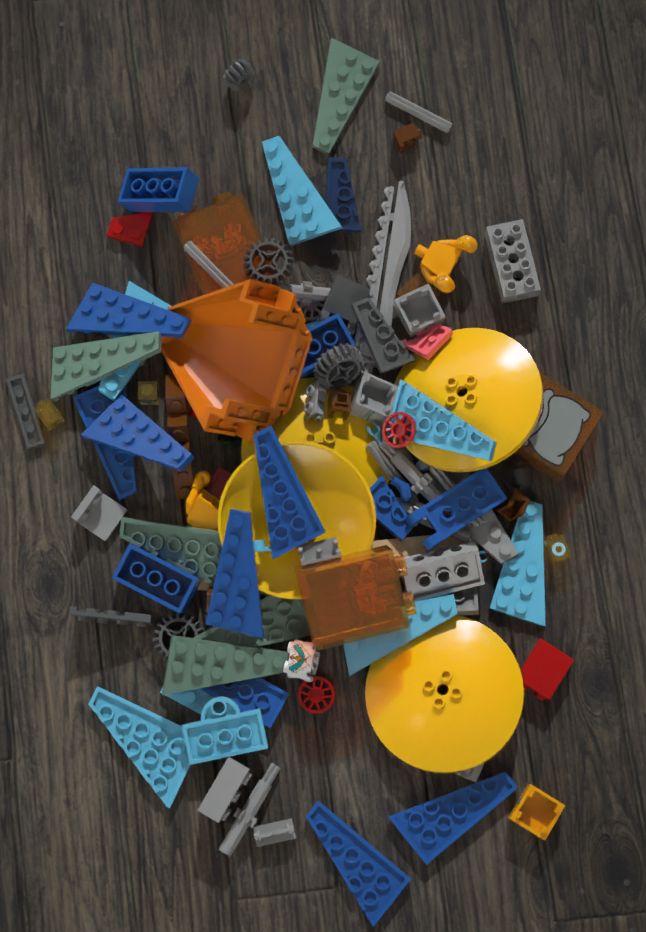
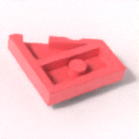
[402,323,453,360]

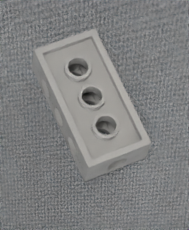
[484,219,541,304]
[398,540,485,603]

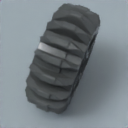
[243,237,294,286]
[314,343,365,390]
[153,612,205,662]

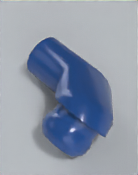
[390,476,412,503]

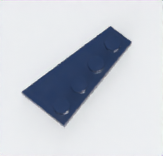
[326,158,362,232]

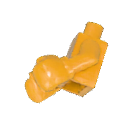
[414,235,478,293]
[186,470,220,531]

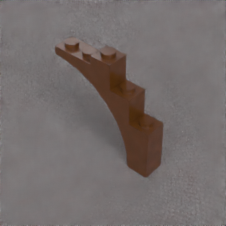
[165,374,194,500]

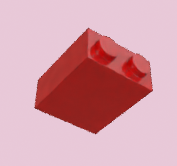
[520,638,574,701]

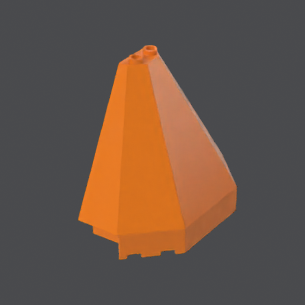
[161,279,313,442]

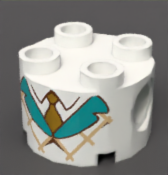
[283,639,320,682]

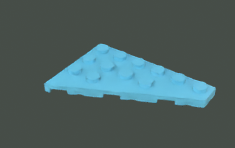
[89,686,191,808]

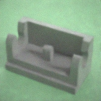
[298,537,341,566]

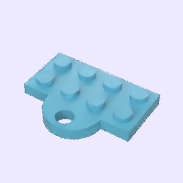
[182,696,268,765]

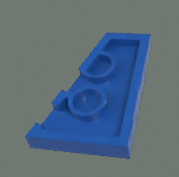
[370,475,414,542]

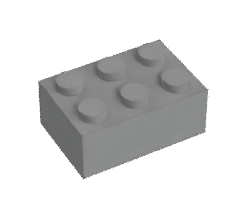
[197,757,252,823]

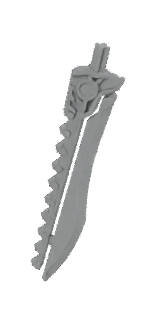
[354,181,411,375]

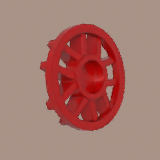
[382,412,417,448]
[298,676,335,713]

